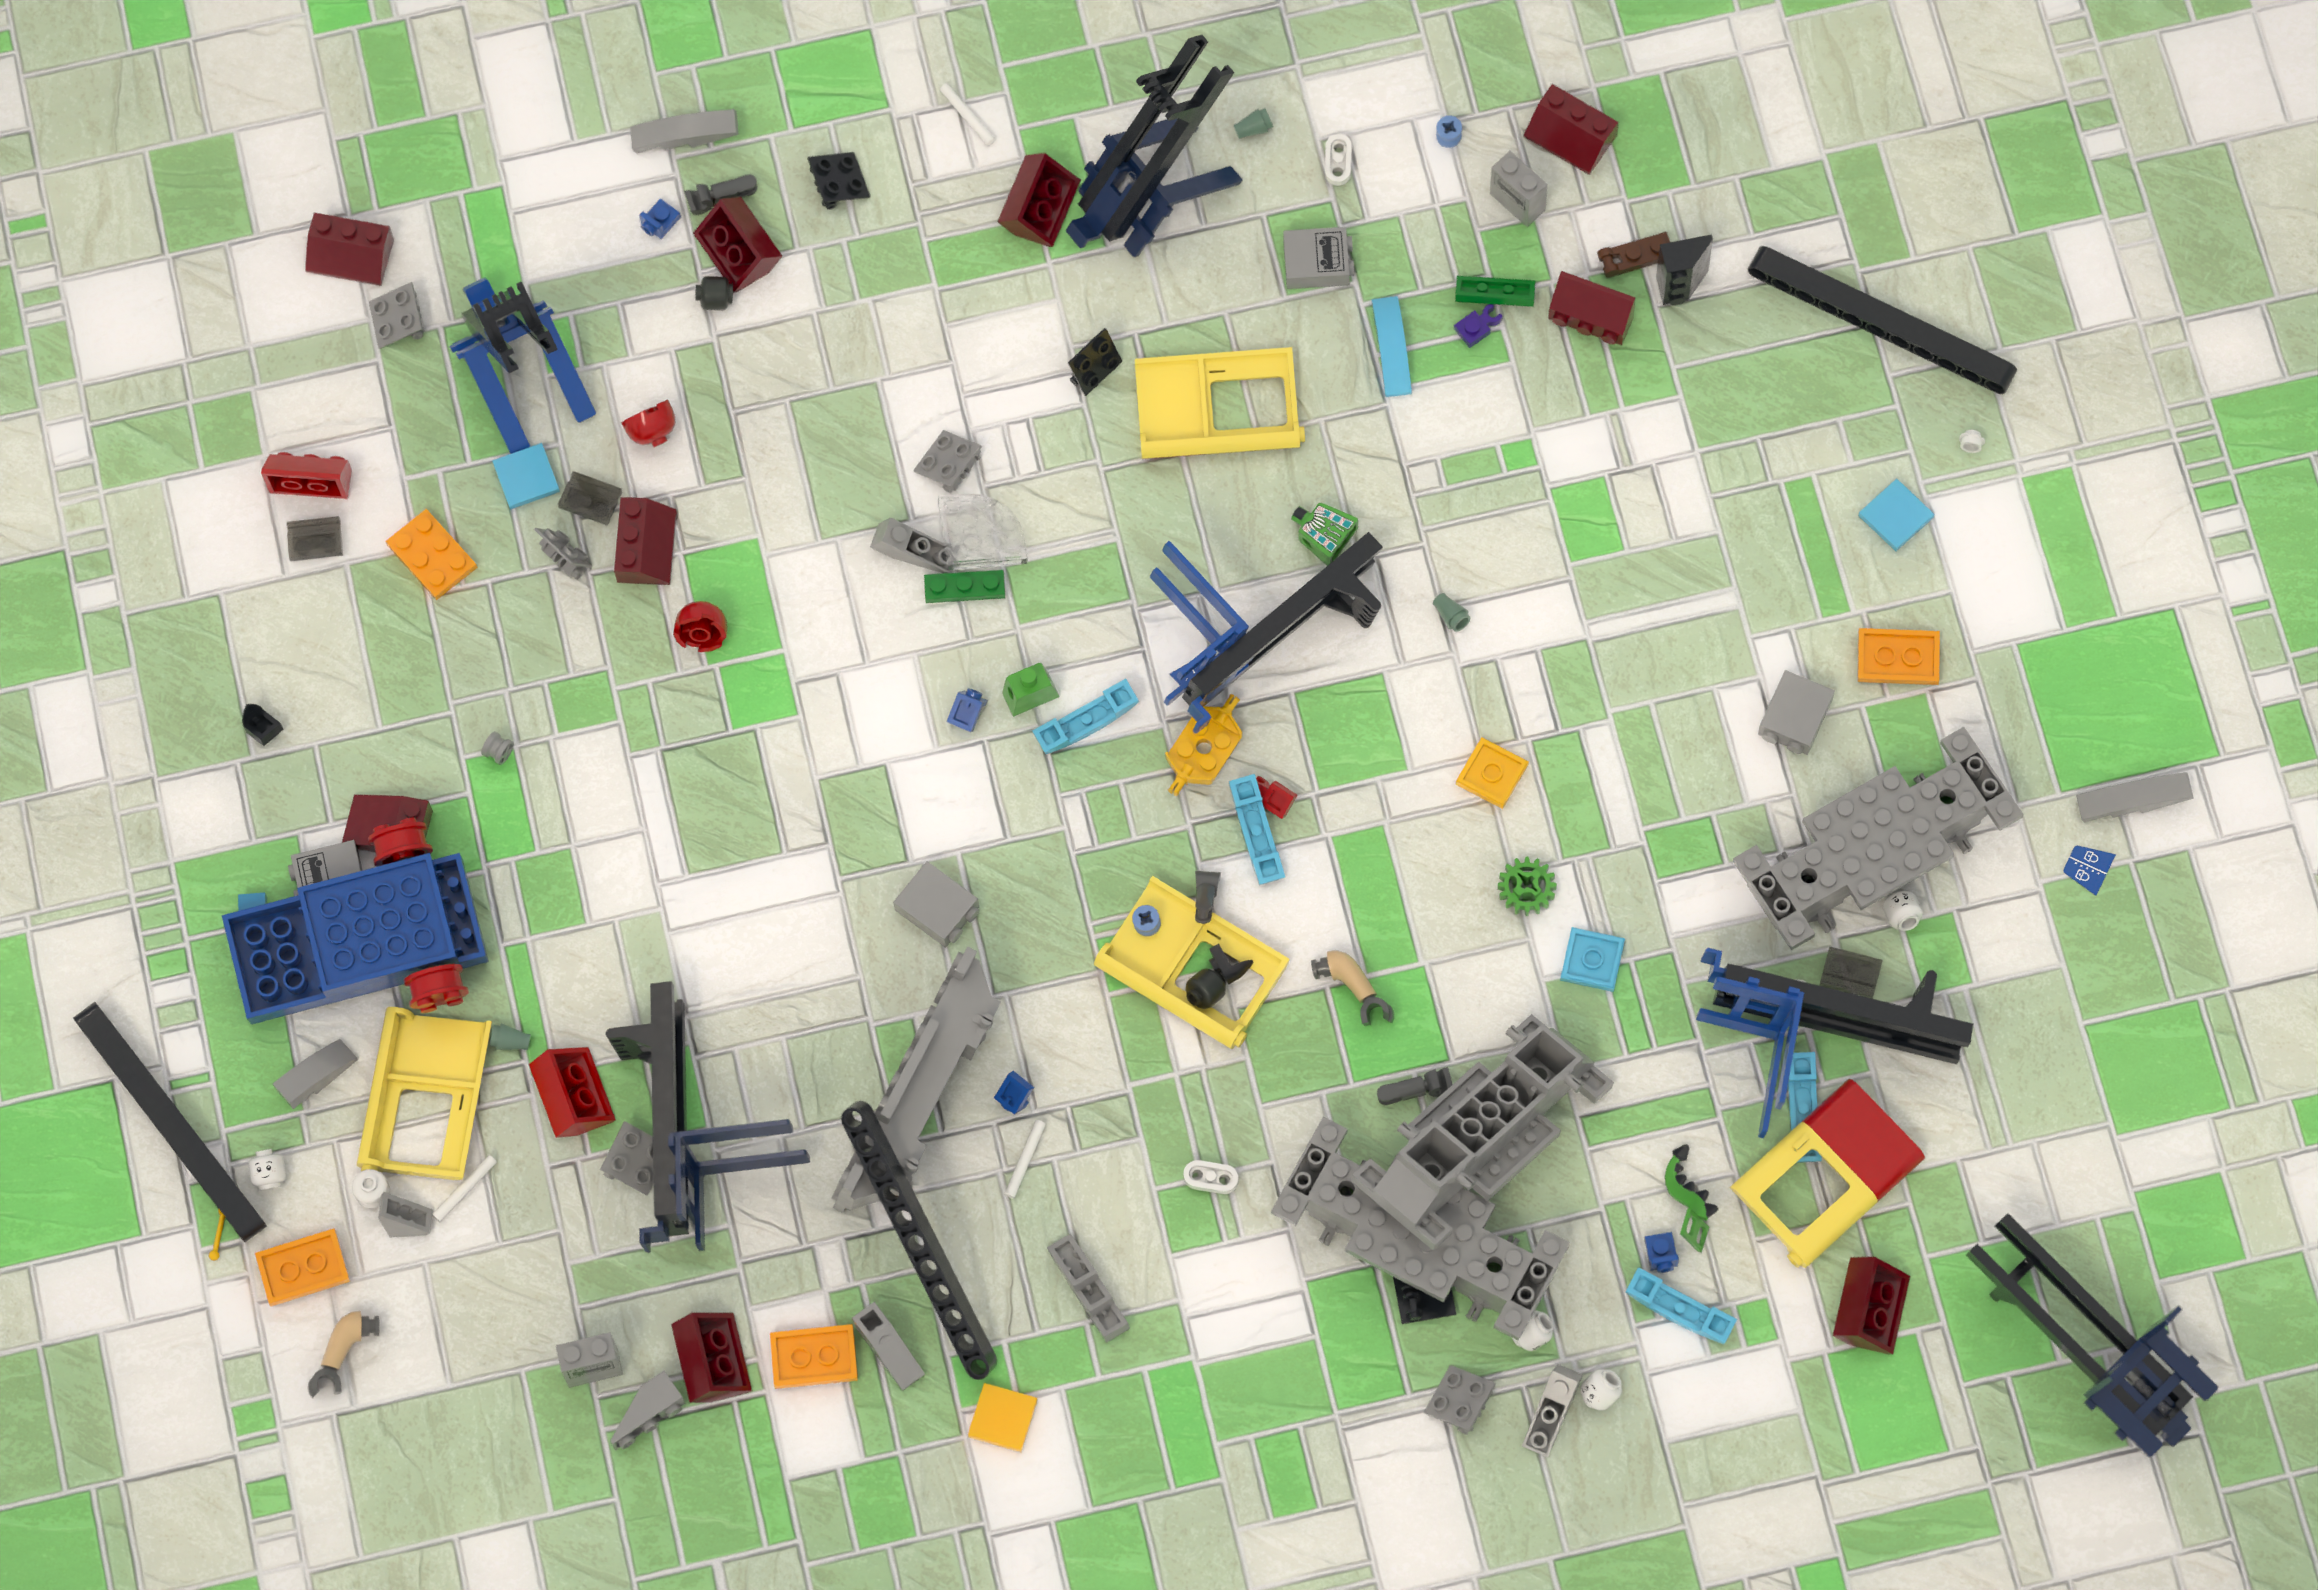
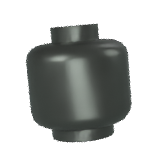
[695,276,733,311]
[1185,968,1226,1009]

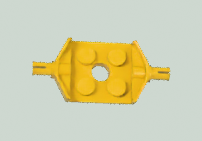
[1165,694,1242,796]

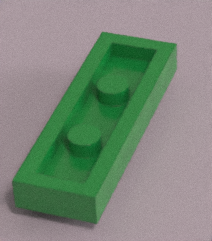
[1455,276,1536,307]
[924,570,1005,603]

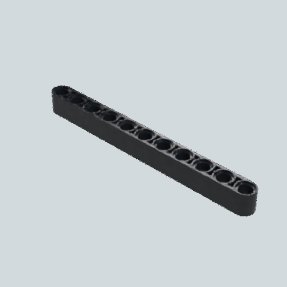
[1747,246,2017,394]
[73,1002,267,1243]
[841,1101,997,1380]

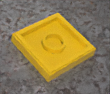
[1456,737,1529,809]
[968,1383,1038,1452]

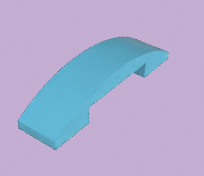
[1372,296,1412,397]
[1033,679,1139,754]
[1229,774,1285,885]
[1788,1052,1822,1163]
[1626,1267,1737,1344]

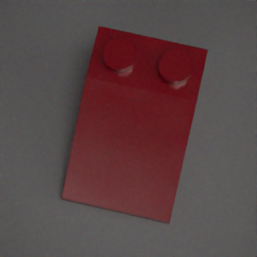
[342,794,433,853]

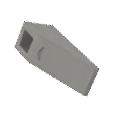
[870,517,960,573]
[852,1302,925,1391]
[1522,1364,1583,1457]
[610,1371,685,1451]

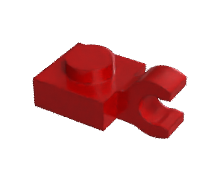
[1256,776,1297,819]

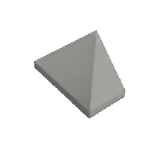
[378,1192,433,1237]

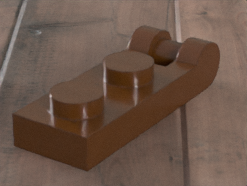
[1597,232,1670,278]

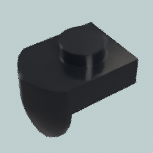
[242,704,284,746]
[1209,944,1253,985]

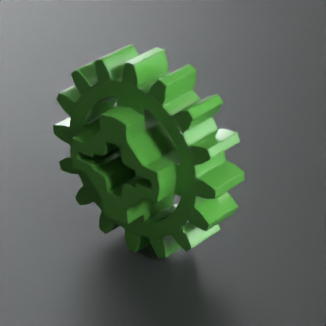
[1497,856,1557,916]

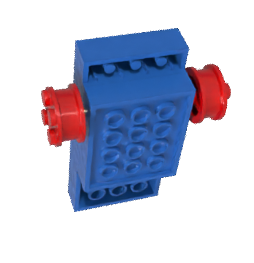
[222,817,489,1025]

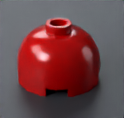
[621,400,675,447]
[673,601,727,652]

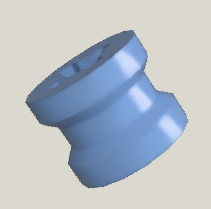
[1436,116,1462,148]
[1132,905,1161,937]

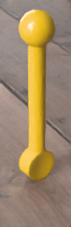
[209,1209,225,1261]

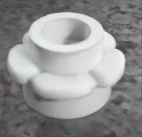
[1959,430,1985,453]

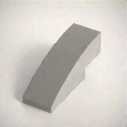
[273,1039,358,1109]

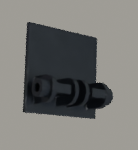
[807,152,870,210]
[1068,328,1123,396]
[1393,1277,1457,1324]

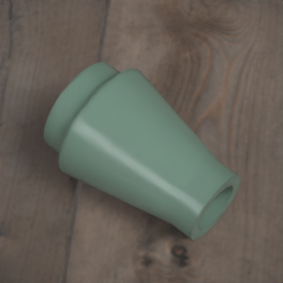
[1233,108,1274,139]
[1433,593,1471,632]
[490,1023,531,1050]

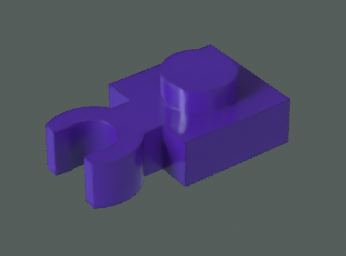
[1454,304,1502,348]

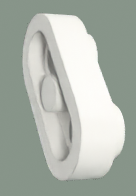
[1325,134,1352,186]
[1184,1160,1238,1194]

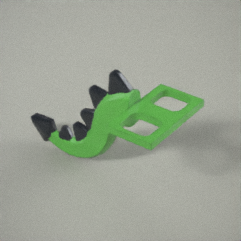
[1665,1144,1718,1252]

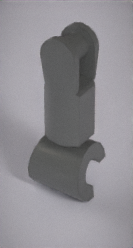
[684,174,757,215]
[1195,871,1221,924]
[1377,1067,1453,1105]

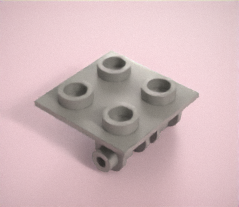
[369,282,425,349]
[913,430,982,493]
[534,528,593,579]
[600,1121,654,1195]
[1424,1365,1496,1435]

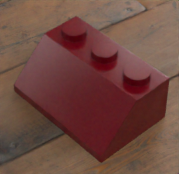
[1523,84,1618,175]
[997,153,1081,247]
[693,197,783,293]
[305,212,394,286]
[1548,271,1636,346]
[614,497,677,585]
[1833,1257,1910,1355]
[671,1313,752,1403]

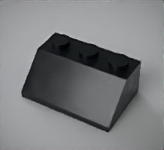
[1656,234,1713,305]

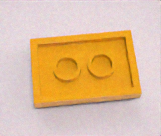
[385,509,478,601]
[1857,628,1940,685]
[255,1228,350,1306]
[770,1324,858,1389]

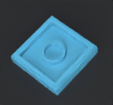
[492,443,560,510]
[1858,479,1934,551]
[1560,927,1625,992]

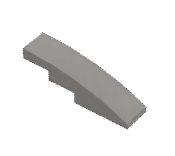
[630,109,739,153]
[2076,772,2194,823]
[1047,1234,1130,1343]

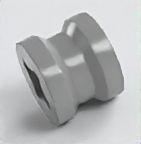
[481,732,514,765]

